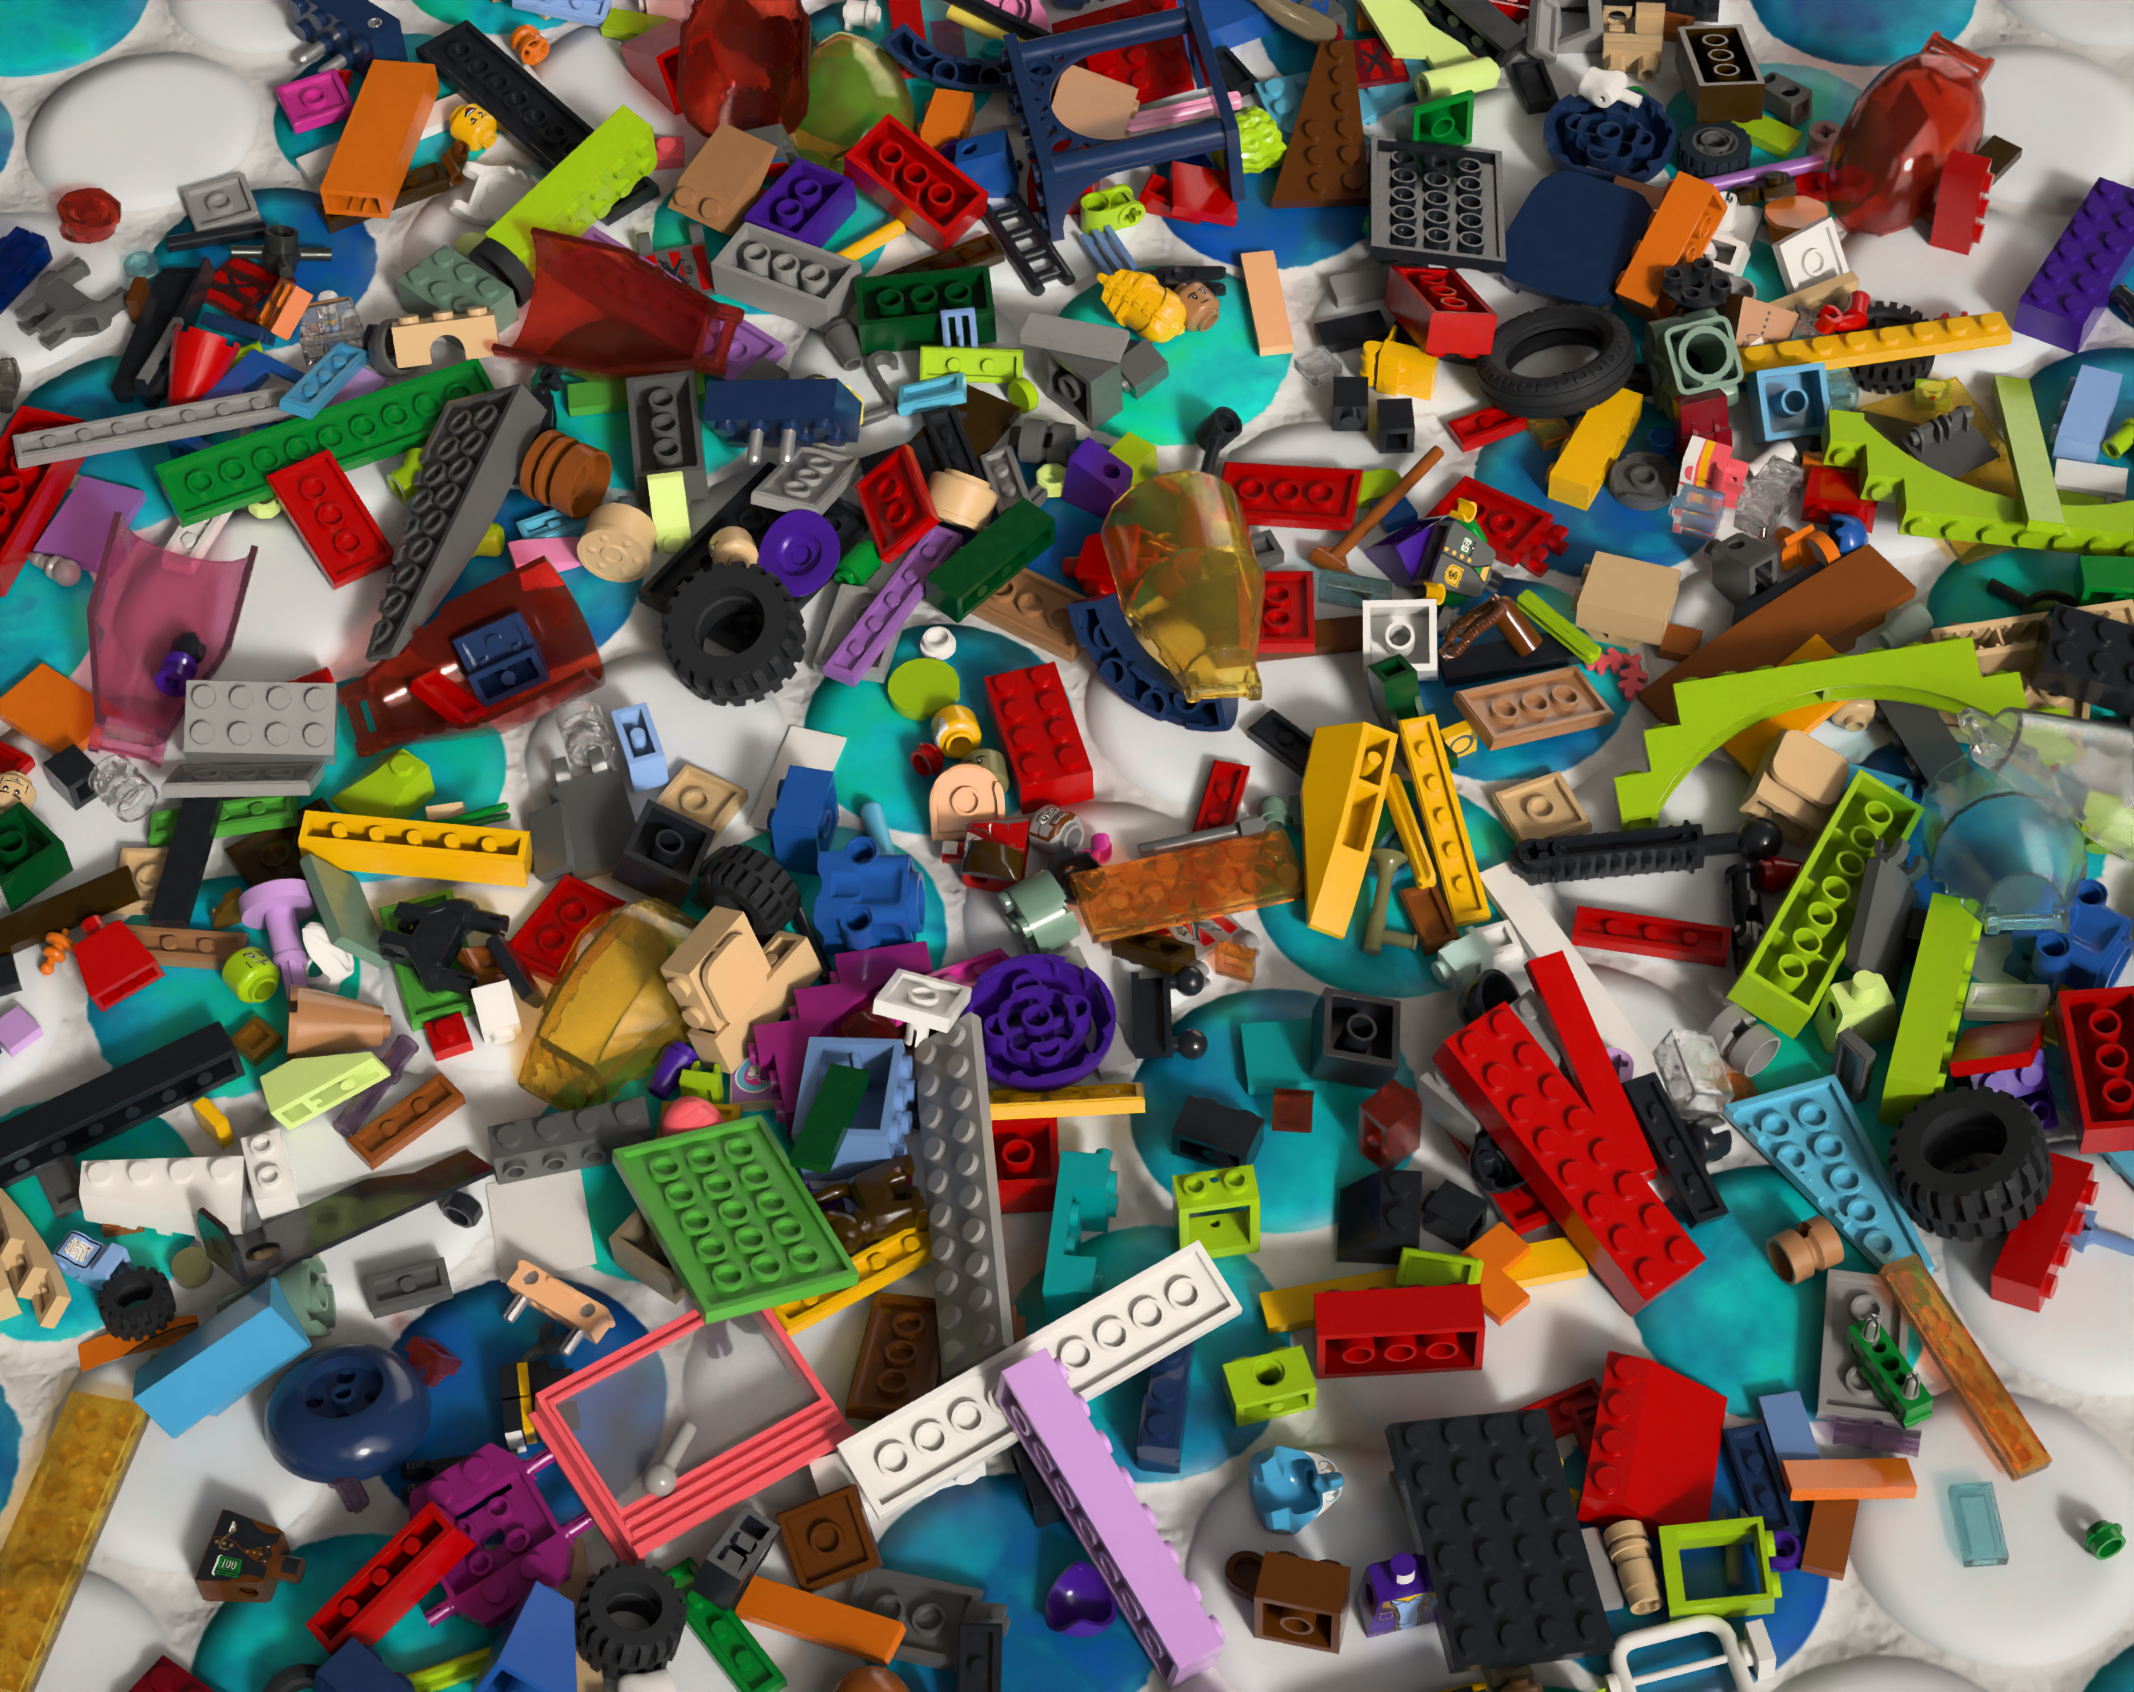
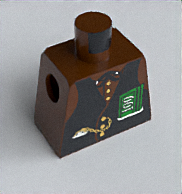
[195,1509,306,1603]

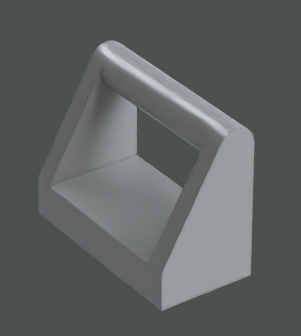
[1553,0,1604,54]

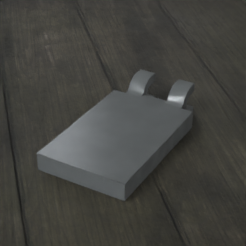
[547,747,636,881]
[1844,838,1929,997]
[846,1568,1011,1673]

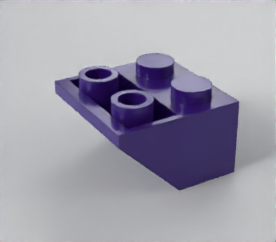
[1952,1048,2059,1130]

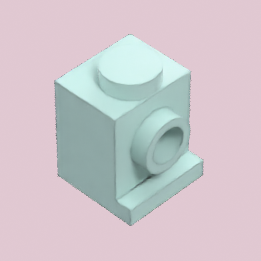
[1431,925,1494,994]

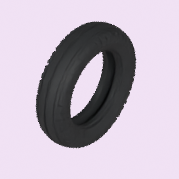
[1476,304,1636,419]

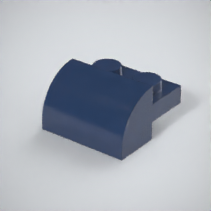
[453,608,550,708]

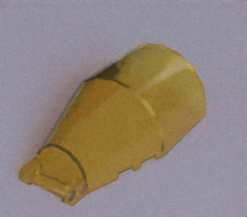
[1100,470,1265,703]

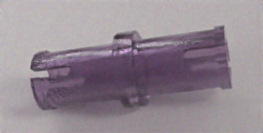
[1832,1417,1921,1458]

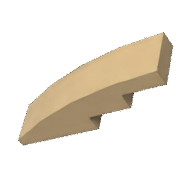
[0,1188,72,1329]

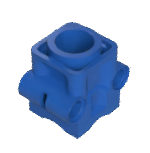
[813,836,925,956]
[2002,873,2134,1005]

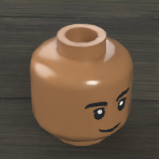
[1173,282,1220,332]

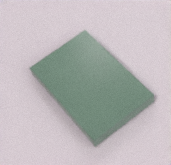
[299,853,391,969]

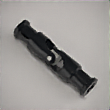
[1724,863,1764,976]

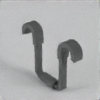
[804,350,899,427]

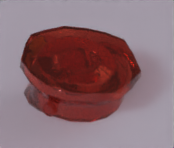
[56,188,122,244]

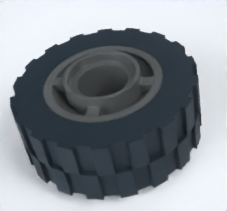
[1677,121,1752,179]

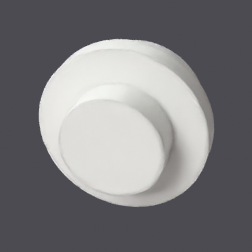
[920,626,956,660]

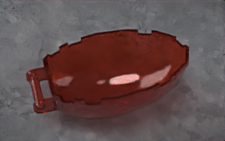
[1825,30,1996,237]

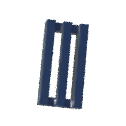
[200,312,277,346]

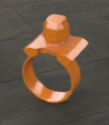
[1774,524,1842,572]

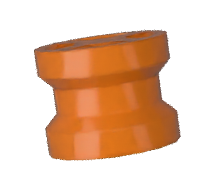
[510,24,550,65]

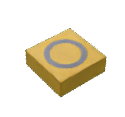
[1439,720,1478,758]

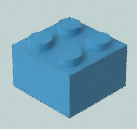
[1745,362,1831,444]

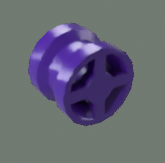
[154,651,198,697]

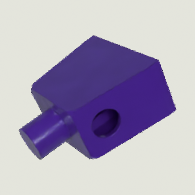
[1061,437,1145,521]

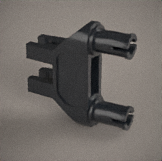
[378,898,510,998]

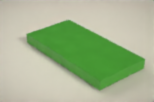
[378,888,481,1032]

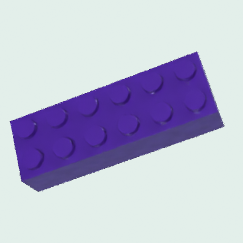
[2013,177,2134,354]

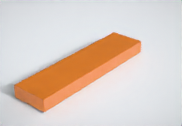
[734,1575,907,1667]

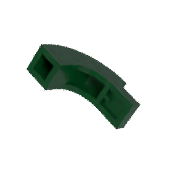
[1367,653,1459,773]

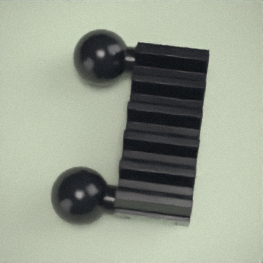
[1131,966,1208,1060]

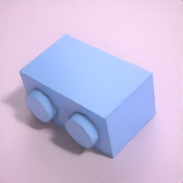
[610,702,670,793]

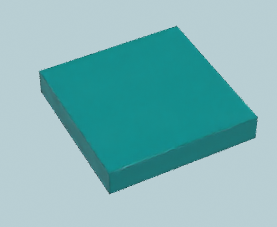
[1240,1018,1327,1095]

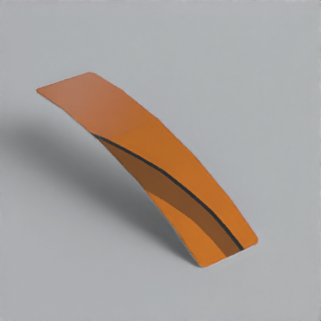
[78,1315,199,1372]

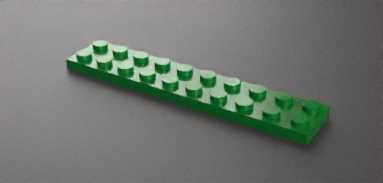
[154,358,495,528]

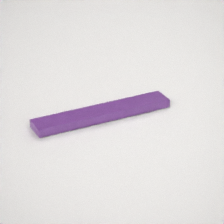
[822,525,963,688]

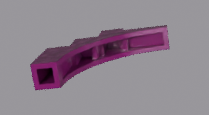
[747,941,933,1138]

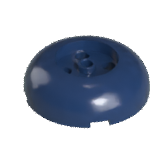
[1543,88,1676,184]
[264,1343,432,1484]

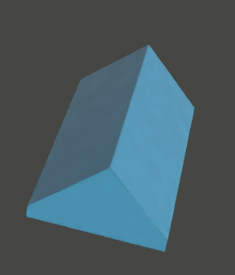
[132,1277,312,1439]

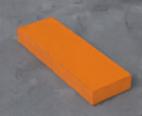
[1780,1458,1917,1501]

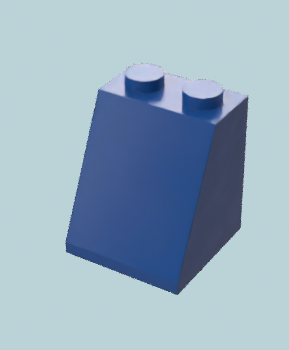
[470,1581,577,1692]

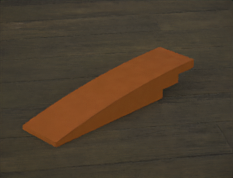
[1637,543,1916,726]

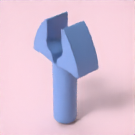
[2070,1210,2134,1257]

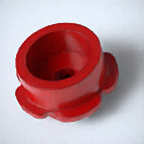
[910,743,944,777]

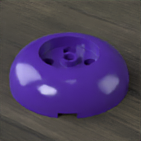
[959,954,1116,1093]

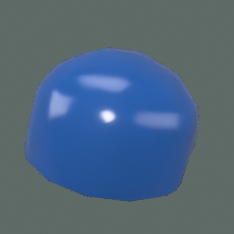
[1828,513,1869,558]

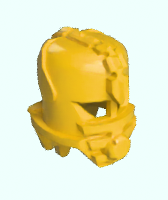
[1097,269,1186,344]

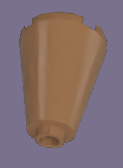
[286,984,391,1062]

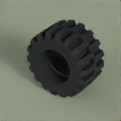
[697,844,801,945]
[575,1560,687,1680]

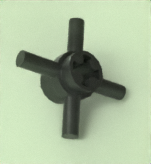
[230,225,332,279]

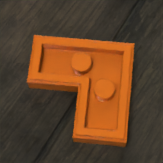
[1459,1221,1530,1327]

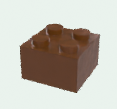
[1254,1551,1351,1654]

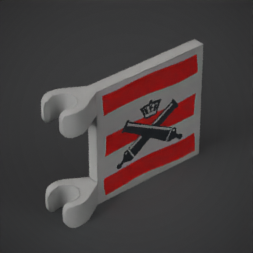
[1138,885,1260,989]

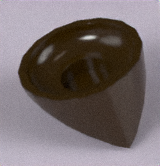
[961,840,1024,882]

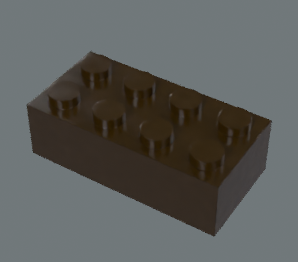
[1675,24,1765,124]

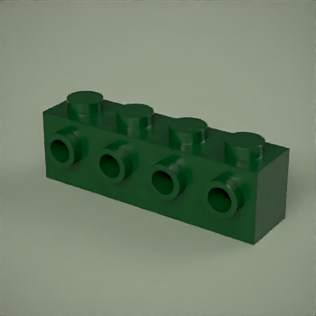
[925,497,1056,623]

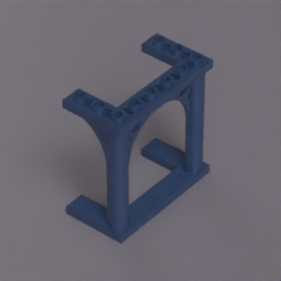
[1000,0,1246,242]

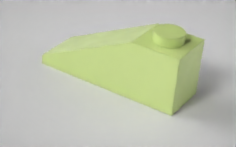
[260,1052,391,1131]

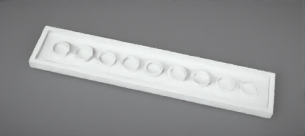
[837,1240,1243,1521]

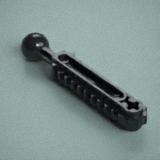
[1510,816,1783,886]

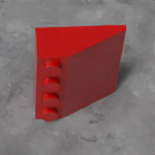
[1577,1351,1727,1538]

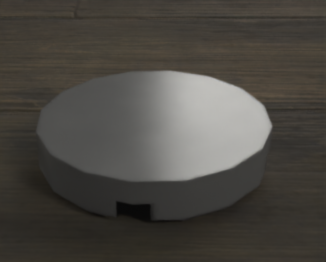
[1608,452,1679,511]

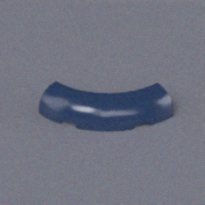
[879,22,1060,93]
[1067,592,1238,732]

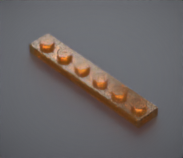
[1878,1253,2053,1482]

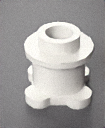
[843,0,881,32]

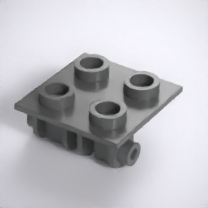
[1899,405,2000,479]

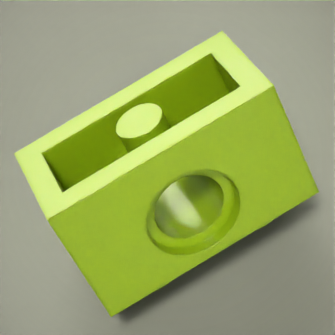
[1222,1345,1317,1428]

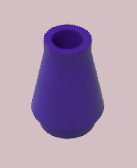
[646,1040,699,1101]

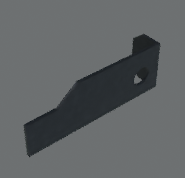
[197,1149,495,1287]

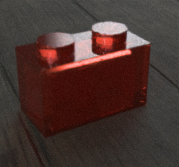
[1358,1078,1422,1170]

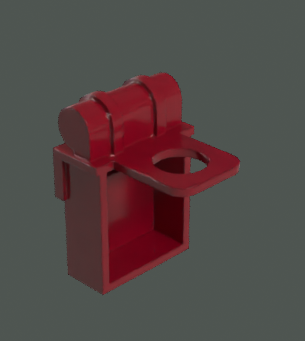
[1673,388,1733,470]

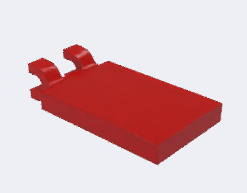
[1425,475,1569,578]

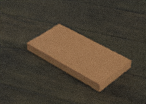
[970,568,1087,663]
[1452,665,1615,751]

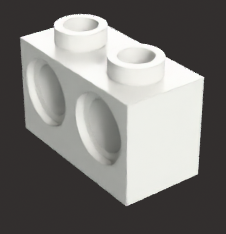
[240,1128,300,1225]

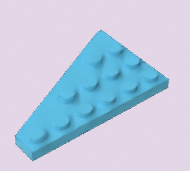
[1254,59,1432,159]

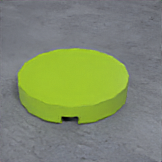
[888,658,960,721]

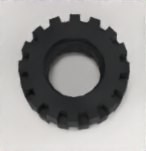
[97,1266,176,1342]

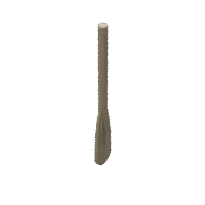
[1249,0,1337,45]

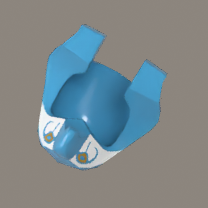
[1248,1445,1344,1535]

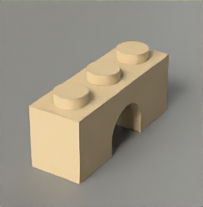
[391,305,501,368]

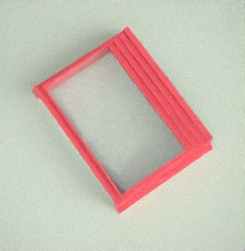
[528,1308,857,1567]

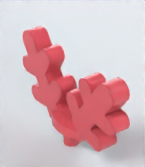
[1585,647,1648,702]

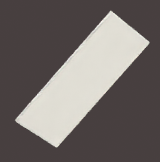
[747,726,847,833]

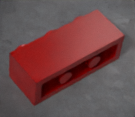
[1929,148,1995,255]

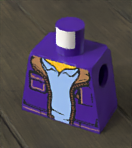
[1355,1553,1435,1638]

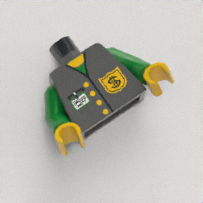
[1413,497,1503,609]

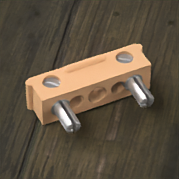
[502,1260,616,1357]

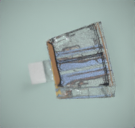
[300,290,365,366]

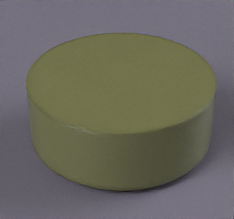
[171,1247,214,1288]

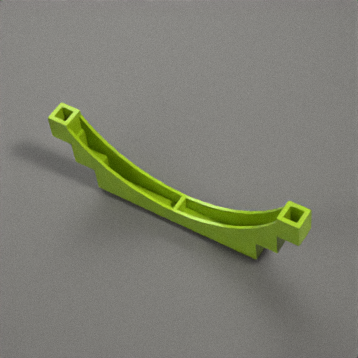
[1821,409,2134,557]
[1613,636,2077,831]

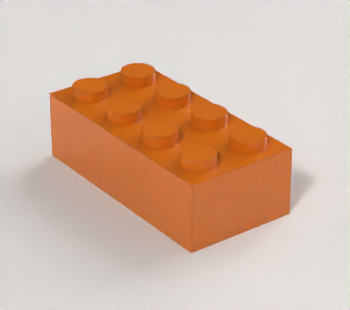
[1615,171,1728,322]

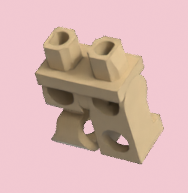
[1602,2,1666,82]

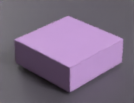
[0,1005,44,1057]

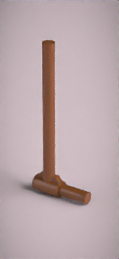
[1308,445,1444,598]

